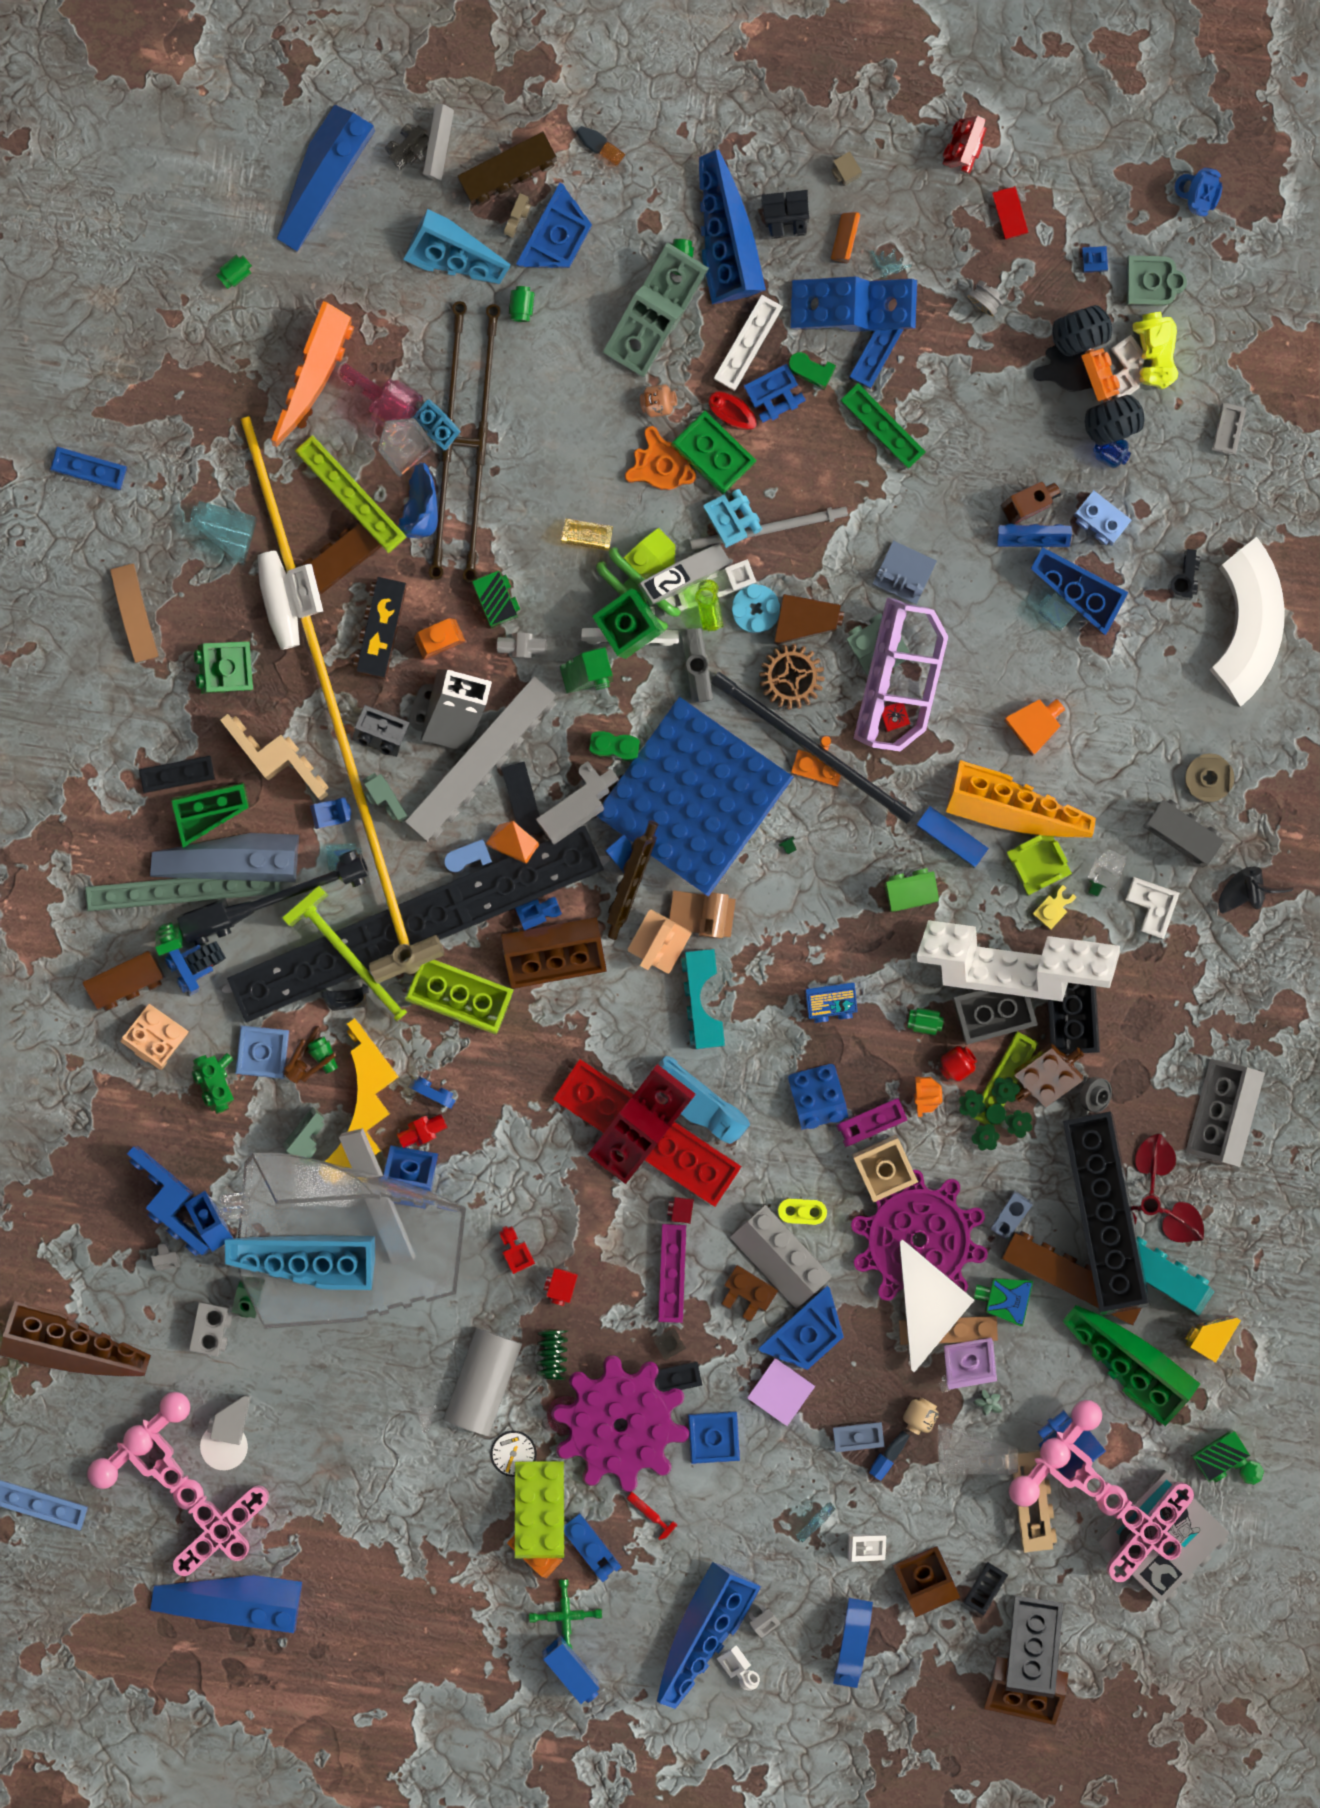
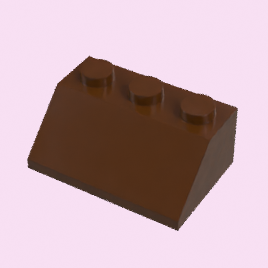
[82,951,166,1012]
[984,1656,1069,1725]

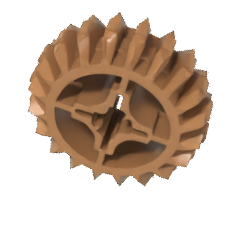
[759,644,825,710]

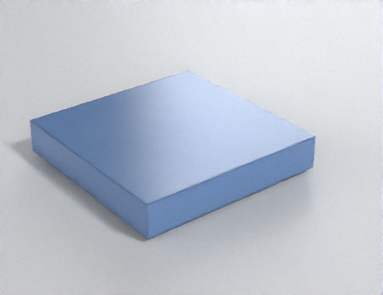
[235,1025,289,1079]

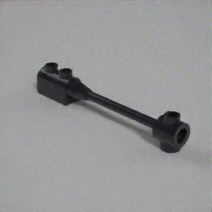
[177,849,369,946]

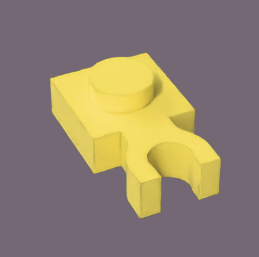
[1033,885,1076,930]

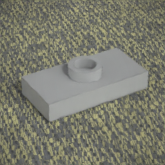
[1211,403,1246,456]

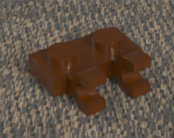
[721,1265,778,1322]

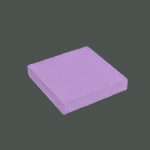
[944,1338,997,1389]
[747,1358,815,1426]

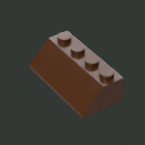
[501,917,607,989]

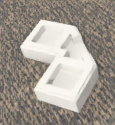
[1111,335,1144,398]

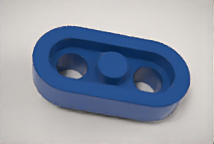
[408,1076,456,1109]

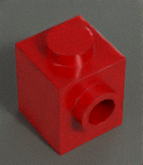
[543,1268,578,1306]

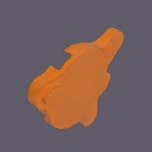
[625,426,696,490]

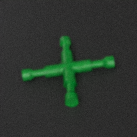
[529,1579,602,1650]

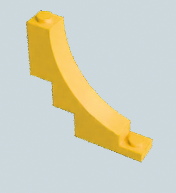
[318,1018,399,1186]

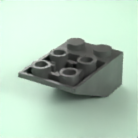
[420,669,492,752]

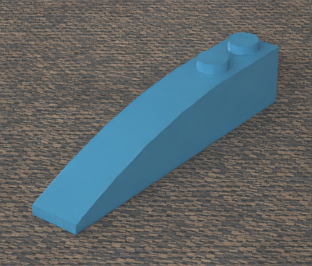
[225,1235,375,1290]

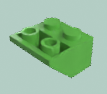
[884,868,939,912]

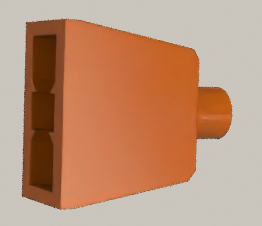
[414,618,466,660]
[1004,699,1065,756]

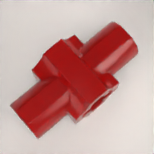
[397,1114,448,1148]

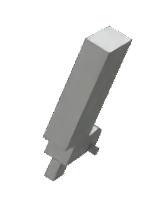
[536,761,619,845]

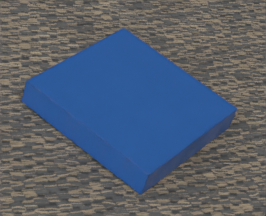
[688,1411,740,1464]

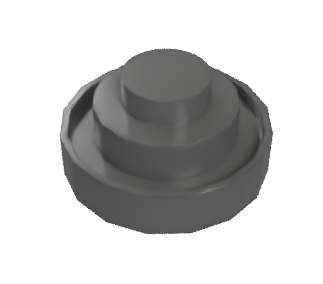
[1080,1076,1112,1113]

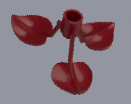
[1131,1133,1204,1243]

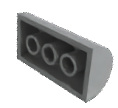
[444,1327,522,1436]

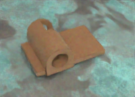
[669,891,736,939]

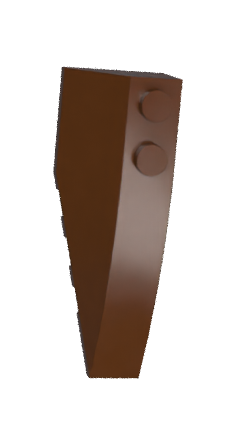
[0,1301,151,1376]

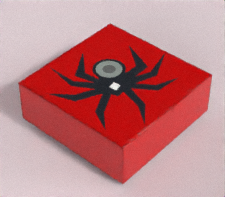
[881,702,911,732]

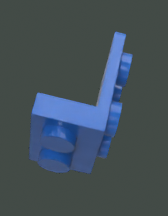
[788,1064,849,1130]

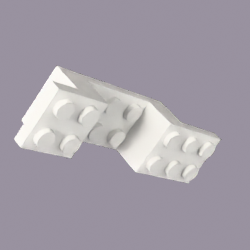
[917,920,1120,1002]

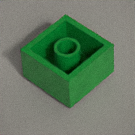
[592,588,665,659]

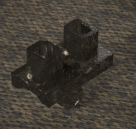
[385,123,429,171]

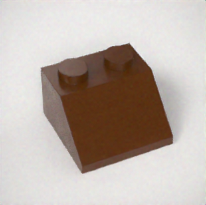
[893,1546,960,1617]

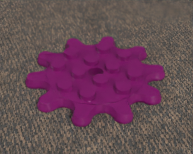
[851,1170,988,1301]
[551,1355,689,1492]

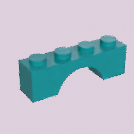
[681,949,725,1049]

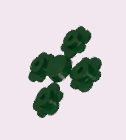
[959,1077,1032,1151]

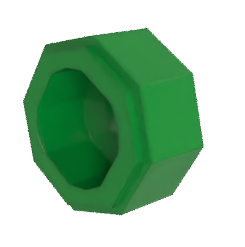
[1239,1460,1264,1485]

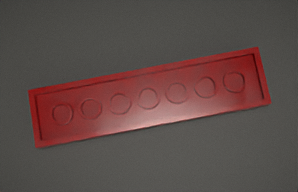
[553,1059,742,1207]

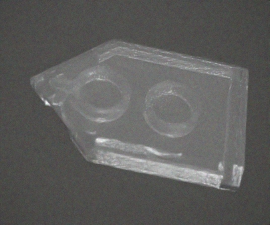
[377,418,435,477]

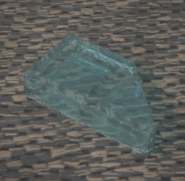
[796,1502,836,1543]

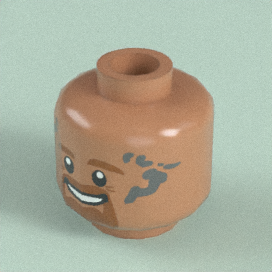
[640,384,677,417]

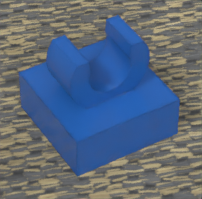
[1082,246,1108,273]

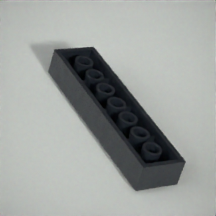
[1063,1111,1151,1315]

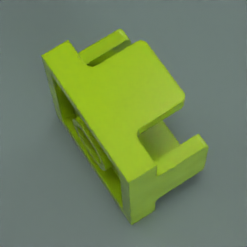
[1006,835,1072,896]

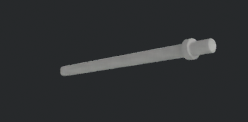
[690,507,848,550]

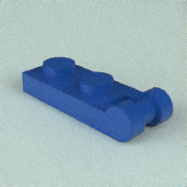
[564,1513,622,1582]

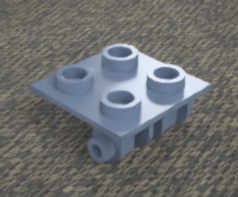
[873,540,937,605]

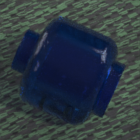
[1093,439,1131,469]

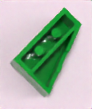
[560,647,613,694]
[172,782,250,848]

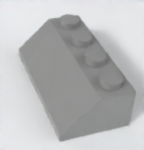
[1185,1059,1265,1167]
[730,1204,832,1309]

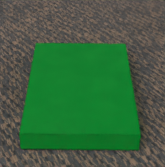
[671,411,757,495]

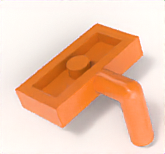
[791,736,841,787]

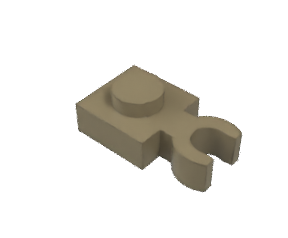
[504,193,531,238]

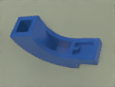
[833,1598,873,1688]

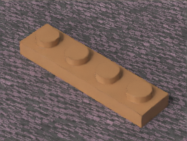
[899,1316,998,1345]

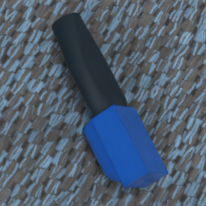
[869,1431,910,1481]

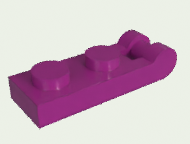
[836,1098,908,1148]

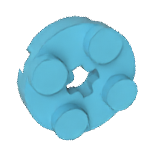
[732,584,780,633]

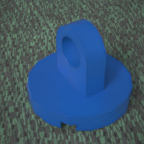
[1175,168,1222,216]

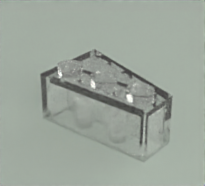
[938,1423,1018,1474]

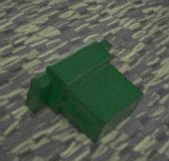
[778,836,797,855]
[1088,879,1107,897]

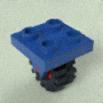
[165,941,226,996]

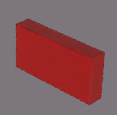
[992,186,1029,240]

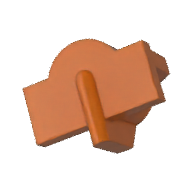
[914,1077,942,1117]

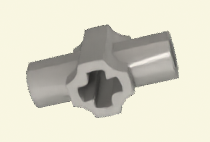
[497,633,547,659]

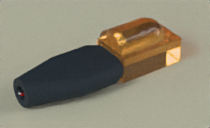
[576,126,626,167]

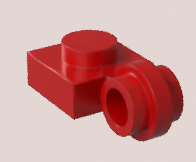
[499,1226,535,1274]

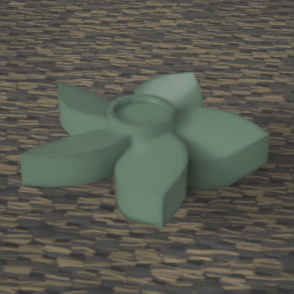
[973,1389,1002,1416]

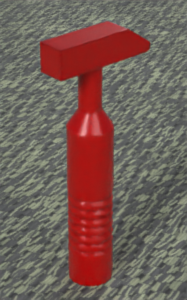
[626,1492,678,1540]

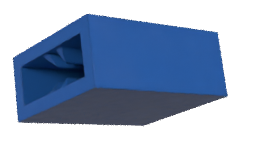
[542,1635,600,1704]

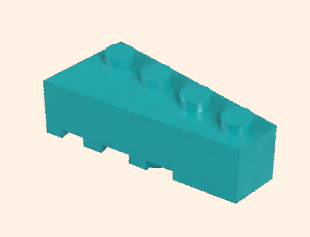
[1137,1236,1215,1316]

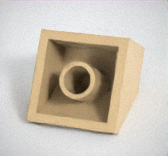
[852,1135,918,1202]

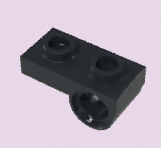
[1168,549,1200,601]

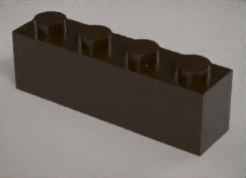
[458,131,557,206]

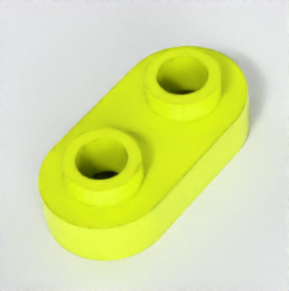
[778,1199,827,1225]

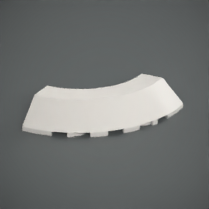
[1210,537,1284,707]

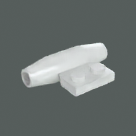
[257,551,323,650]

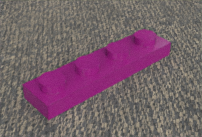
[659,1224,687,1323]

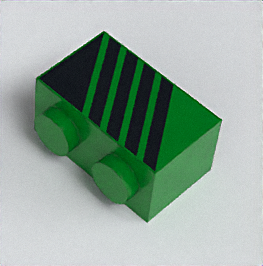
[472,571,520,628]
[1191,1430,1250,1483]

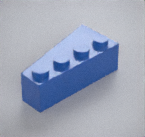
[1031,547,1129,635]

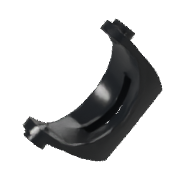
[321,984,369,1011]

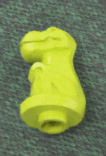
[1132,312,1178,390]

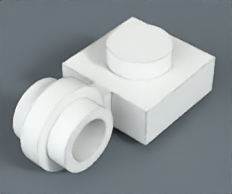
[717,1645,760,1691]

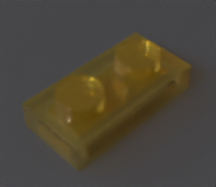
[561,518,613,551]

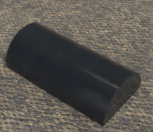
[1048,983,1100,1054]

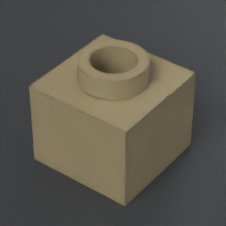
[831,151,862,186]

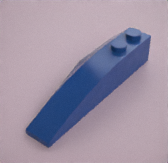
[277,105,375,252]
[699,150,766,304]
[657,1562,761,1709]
[150,1575,302,1633]

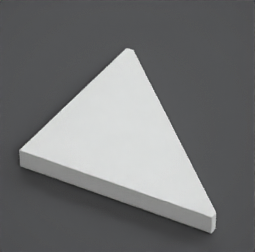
[900,1240,974,1372]

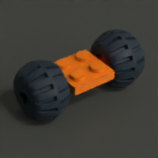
[1052,305,1145,446]

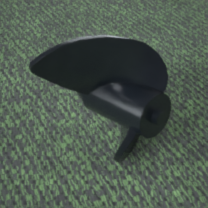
[1219,866,1293,914]

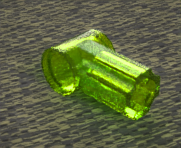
[695,579,724,632]

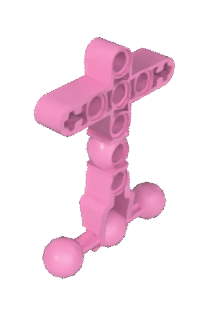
[87,1392,269,1576]
[1009,1400,1194,1582]

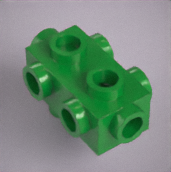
[192,1053,234,1114]

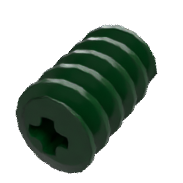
[536,1329,568,1380]

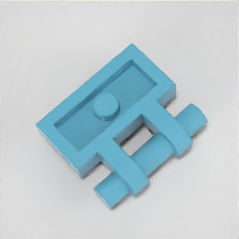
[703,489,762,548]

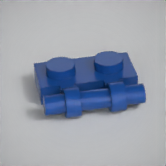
[744,364,806,423]

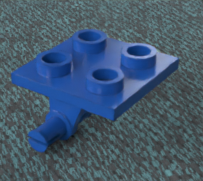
[1037,1410,1106,1480]

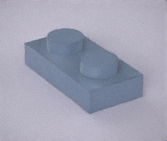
[833,1422,884,1452]

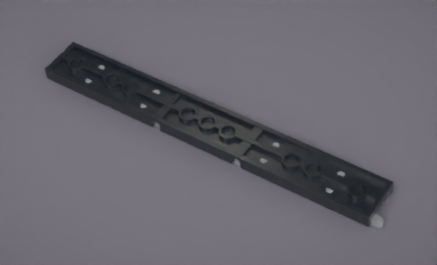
[222,825,610,1023]

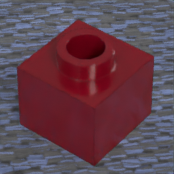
[667,1197,694,1224]

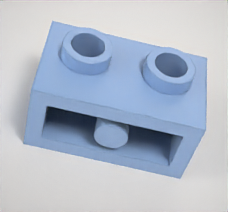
[1074,490,1132,545]

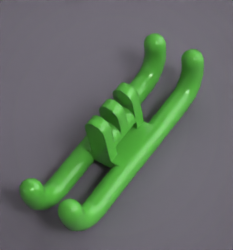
[596,547,681,631]

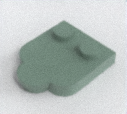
[1127,255,1187,306]

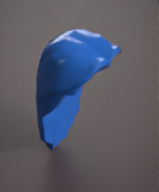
[397,462,438,539]

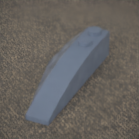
[150,833,299,883]

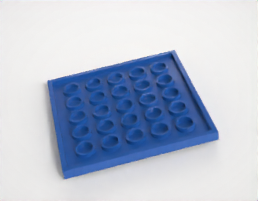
[596,697,794,897]

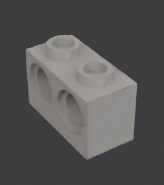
[189,1302,233,1356]

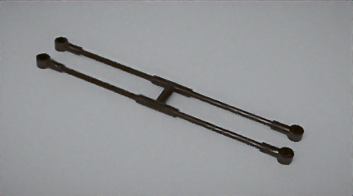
[429,301,501,583]

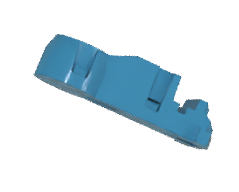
[659,1056,750,1144]

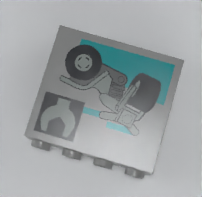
[1096,1470,1230,1604]

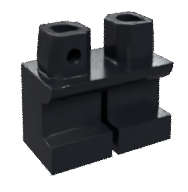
[761,190,810,239]

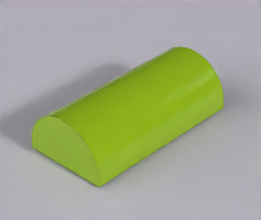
[405,960,514,1035]

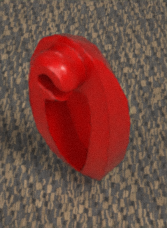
[709,391,757,430]

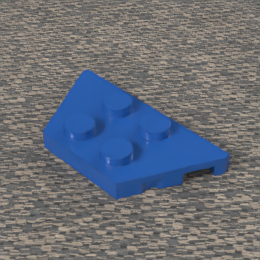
[516,183,592,268]
[758,1285,844,1370]

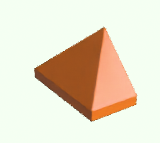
[485,821,539,863]

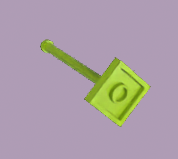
[282,886,407,1022]

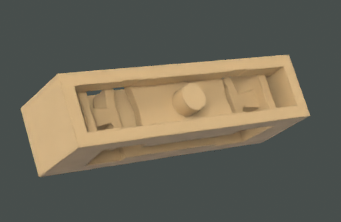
[1011,1450,1057,1553]

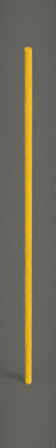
[240,417,410,946]

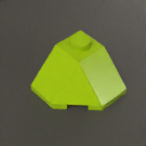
[623,528,675,580]

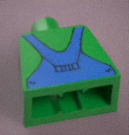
[973,1278,1033,1327]

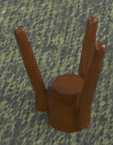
[282,1026,336,1084]

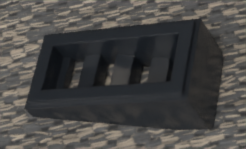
[961,1562,1008,1618]

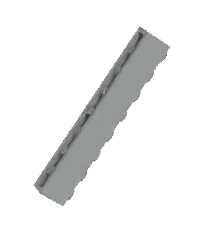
[405,676,557,842]

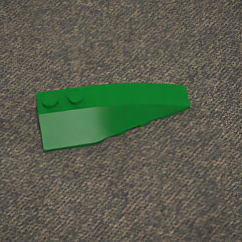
[1063,1305,1200,1427]

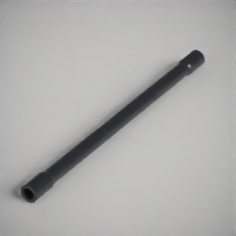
[711,672,915,824]

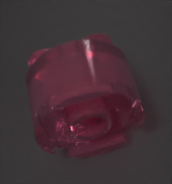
[369,379,423,436]

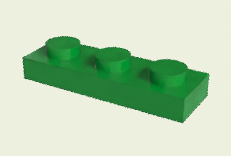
[155,922,182,956]

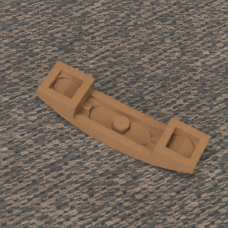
[110,563,159,663]

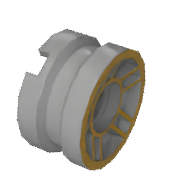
[968,280,1006,317]

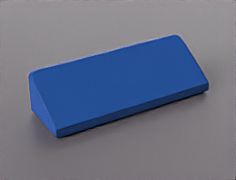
[916,806,989,868]

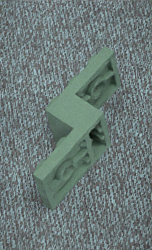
[603,243,709,377]

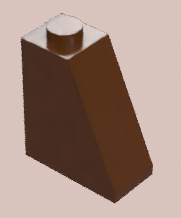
[774,594,844,645]

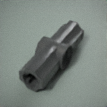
[681,628,713,703]

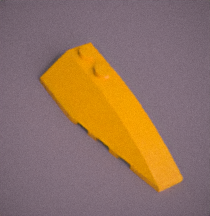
[946,760,1096,838]

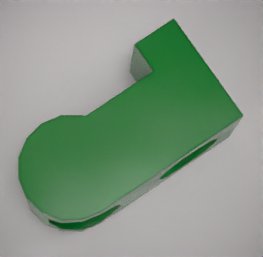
[789,352,836,390]

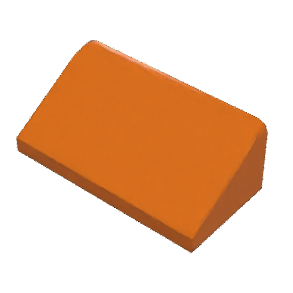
[831,212,860,264]

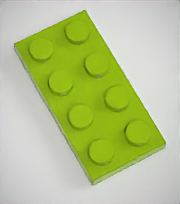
[515,1461,564,1558]

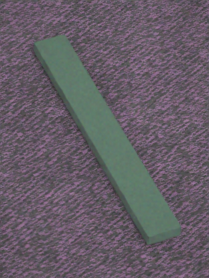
[85,878,281,912]

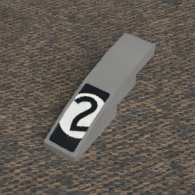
[638,544,732,605]

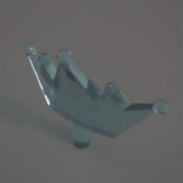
[871,248,912,278]

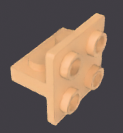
[628,909,692,974]

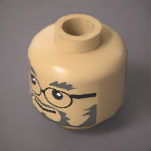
[903,1397,939,1435]

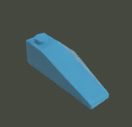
[403,209,511,284]

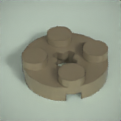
[1185,753,1234,802]

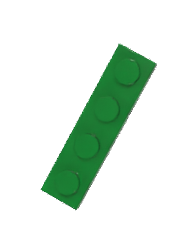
[841,383,926,470]

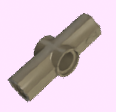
[369,935,444,984]

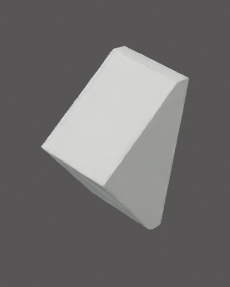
[847,1534,886,1562]

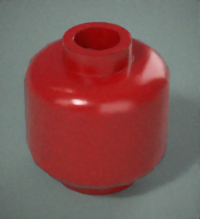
[940,1046,977,1082]

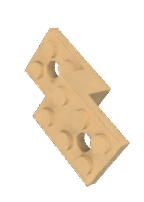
[221,714,329,801]

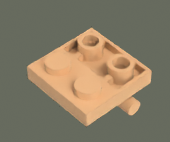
[120,1004,189,1070]

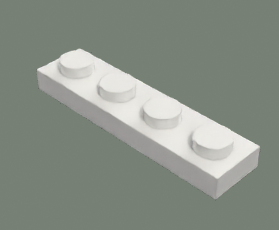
[714,295,783,391]

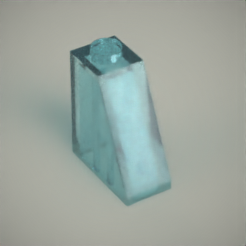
[190,501,257,565]

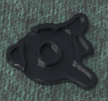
[1033,345,1093,392]

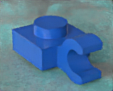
[515,897,562,930]

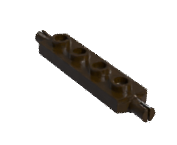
[607,820,659,940]

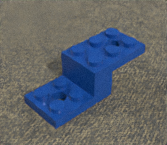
[791,276,917,332]
[127,1146,210,1255]

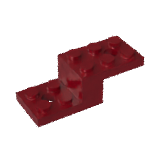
[587,1064,696,1184]

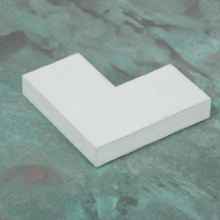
[1125,877,1180,939]

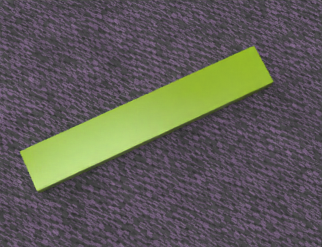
[295,435,407,554]

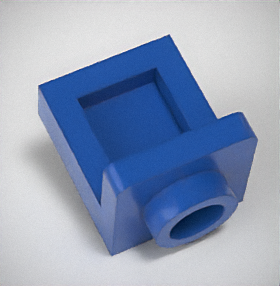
[310,797,351,829]

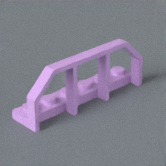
[853,598,948,751]

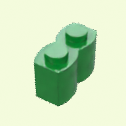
[589,731,640,761]

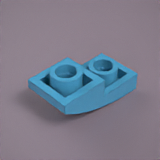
[413,399,461,450]

